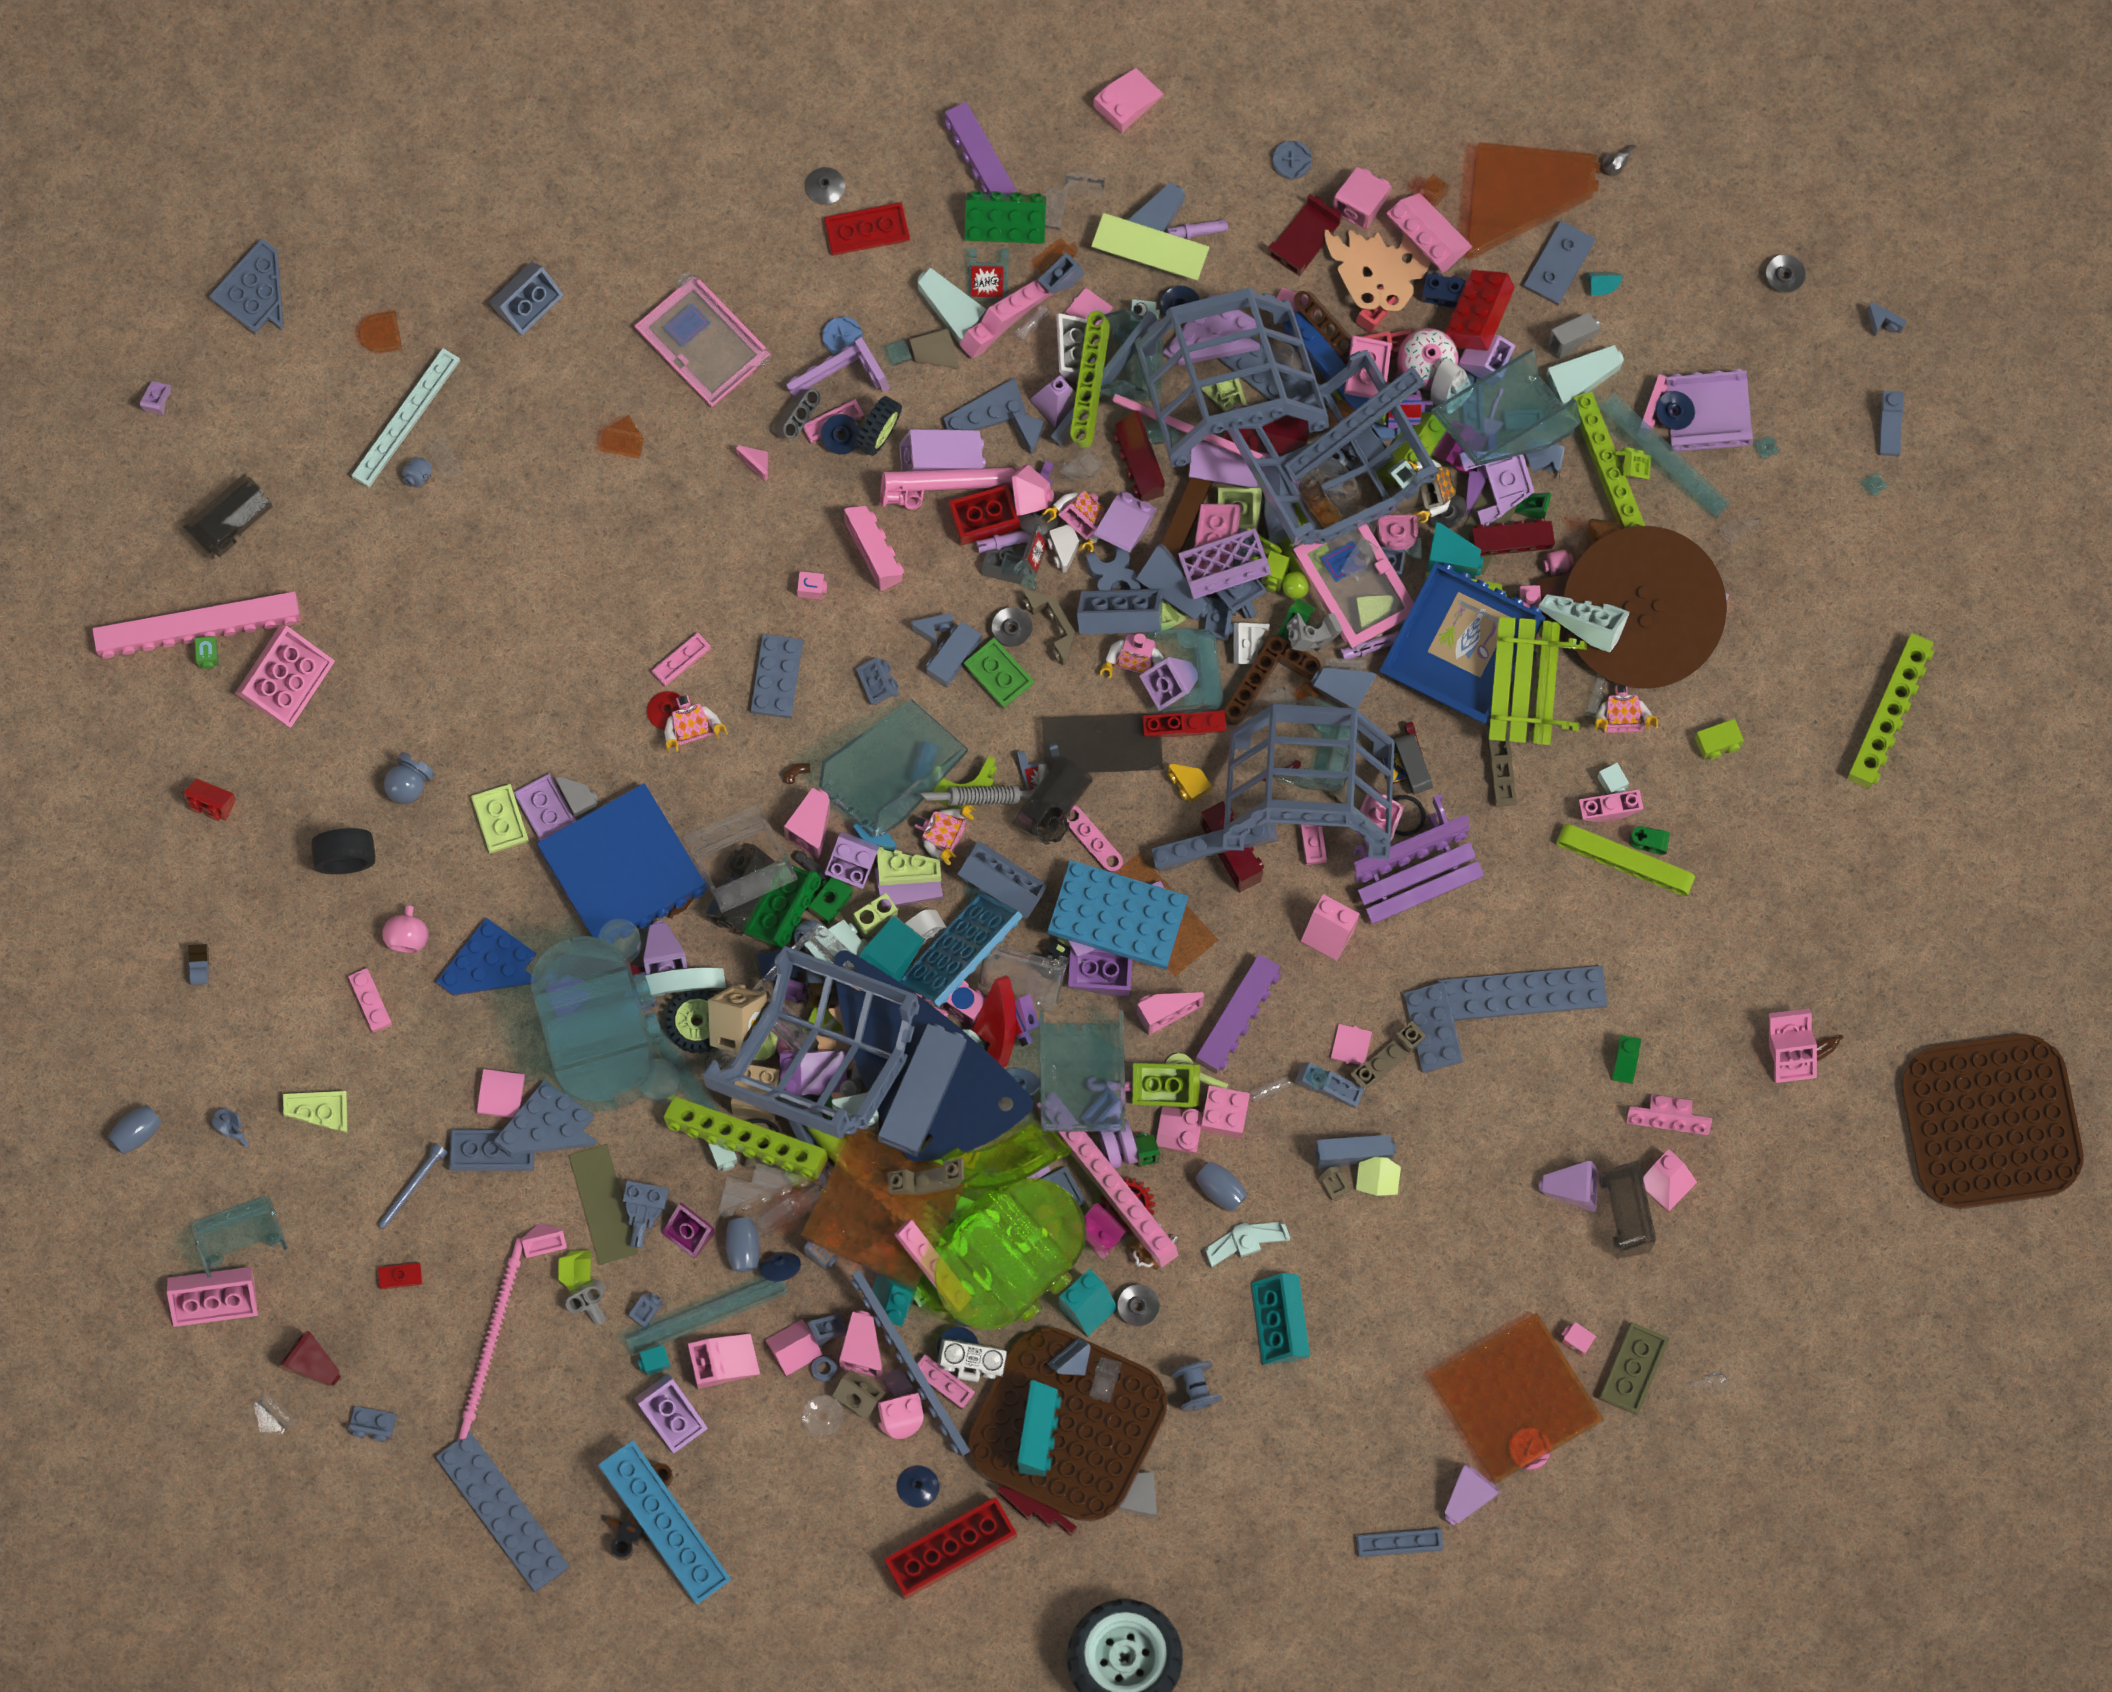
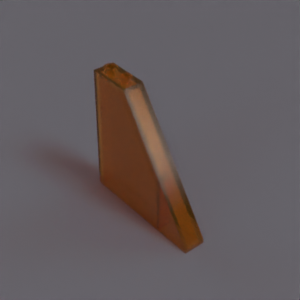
[1467,142,1600,260]

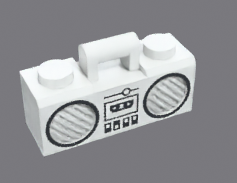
[937,1338,1007,1382]

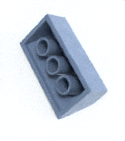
[1077,589,1162,635]
[958,840,1048,918]

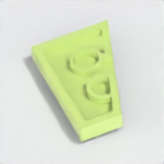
[877,847,941,886]
[283,1091,348,1134]

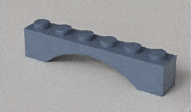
[1152,822,1279,871]

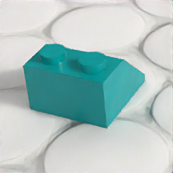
[872,1266,920,1327]

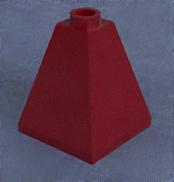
[278,1331,341,1386]

